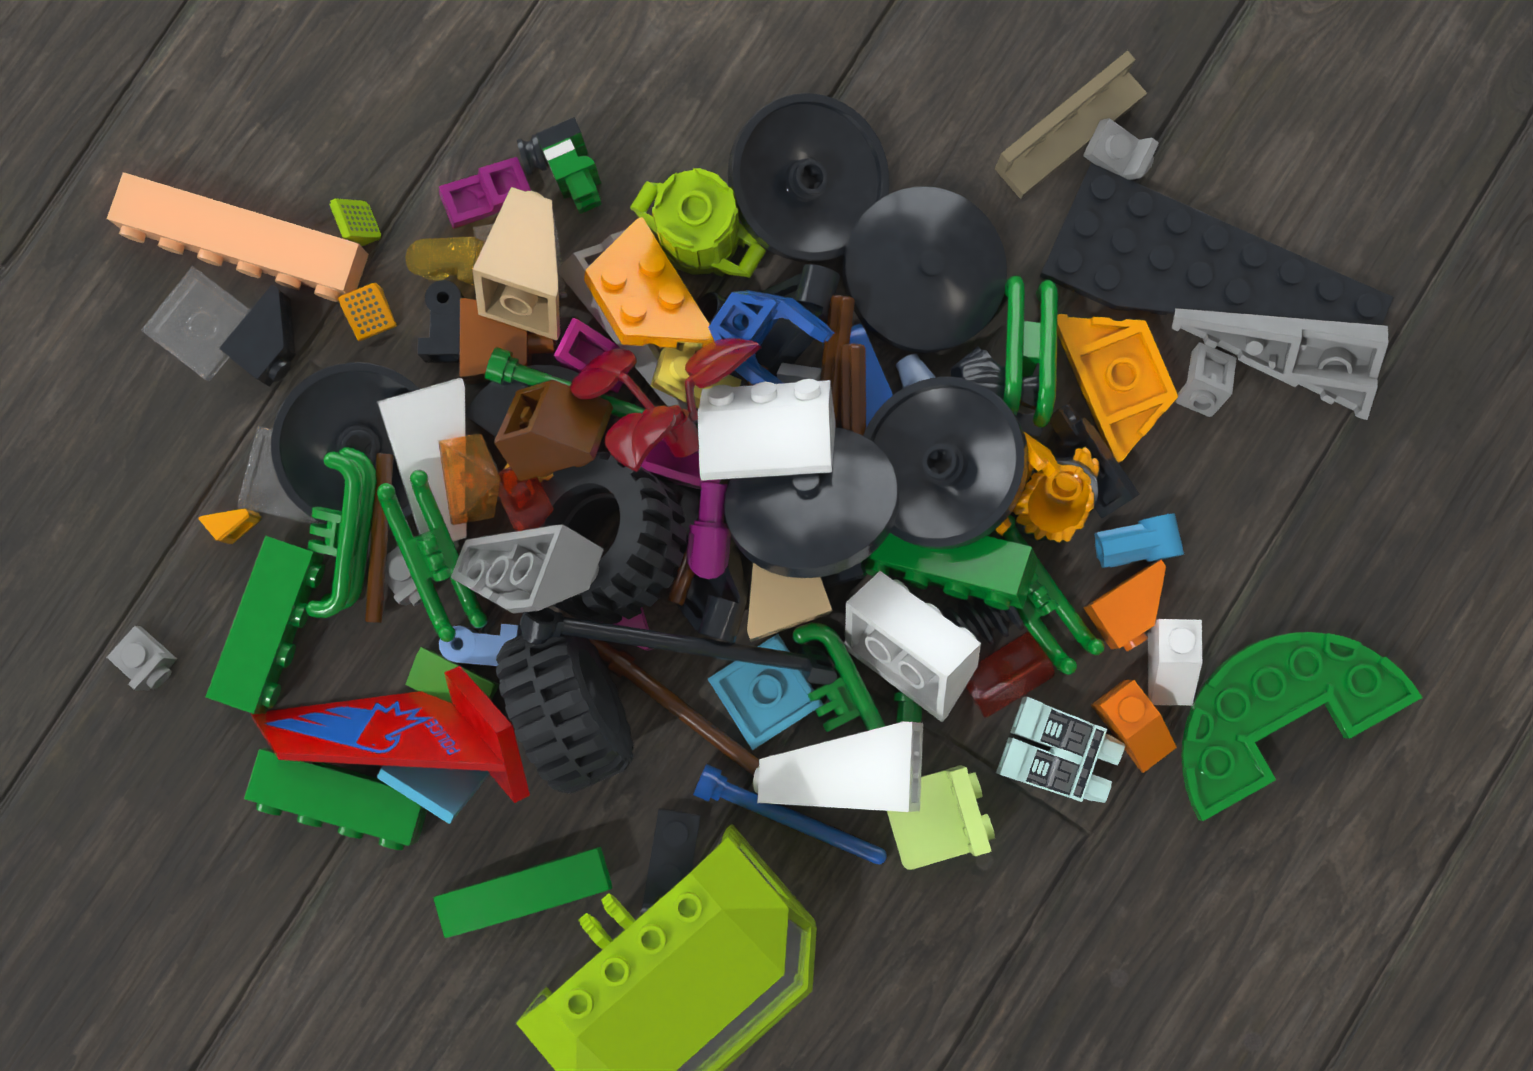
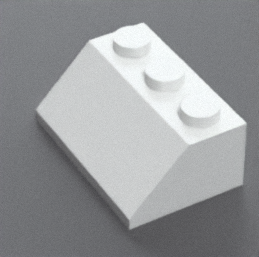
[698,379,835,480]
[845,571,981,722]

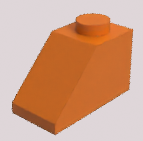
[1083,559,1166,651]
[1091,680,1177,773]

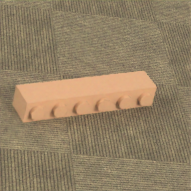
[107,172,369,302]

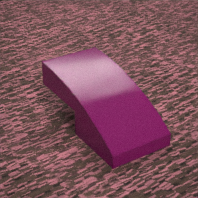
[438,157,531,229]

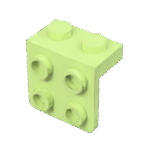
[887,765,995,870]

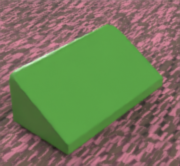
[405,647,500,703]

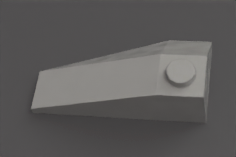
[451,524,604,613]

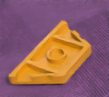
[584,217,714,348]
[1057,314,1178,463]

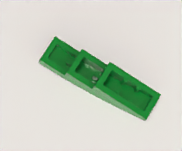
[433,847,613,938]

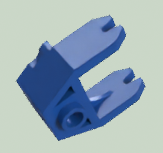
[708,290,834,385]

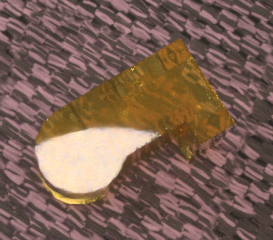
[405,237,485,286]

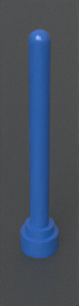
[693,764,887,864]

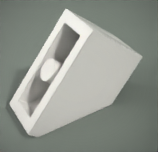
[1148,619,1202,706]

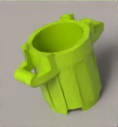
[630,168,766,278]

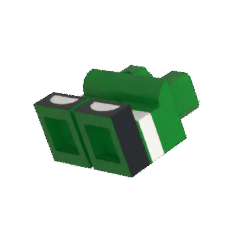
[536,117,602,214]

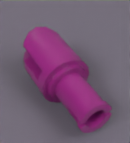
[687,482,731,579]

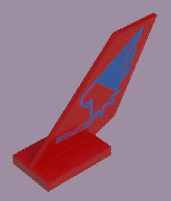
[251,666,530,803]

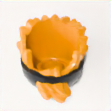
[1011,447,1099,543]

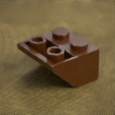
[494,380,613,481]

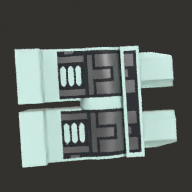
[996,697,1125,803]

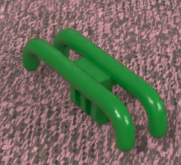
[1003,276,1058,428]
[306,447,377,618]
[377,469,488,642]
[1002,514,1105,675]
[792,622,886,732]

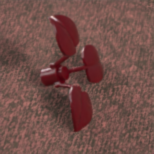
[570,338,762,472]

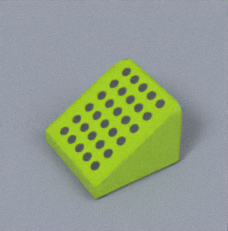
[329,199,381,247]

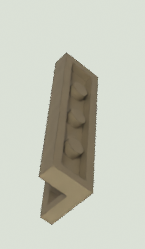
[995,51,1147,199]

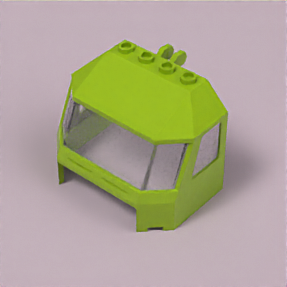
[516,824,817,1071]

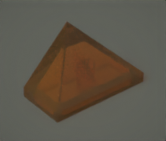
[438,434,500,525]

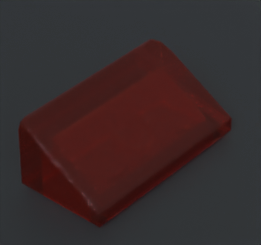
[490,467,554,532]
[965,632,1055,718]

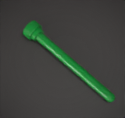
[485,347,646,418]

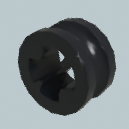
[517,134,547,175]

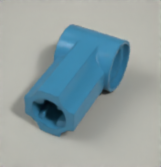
[1094,513,1184,568]

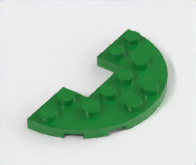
[1181,632,1423,821]

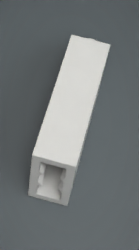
[377,378,466,548]
[753,722,923,812]

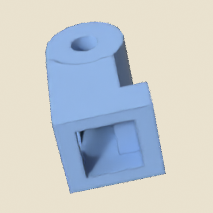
[439,624,522,666]

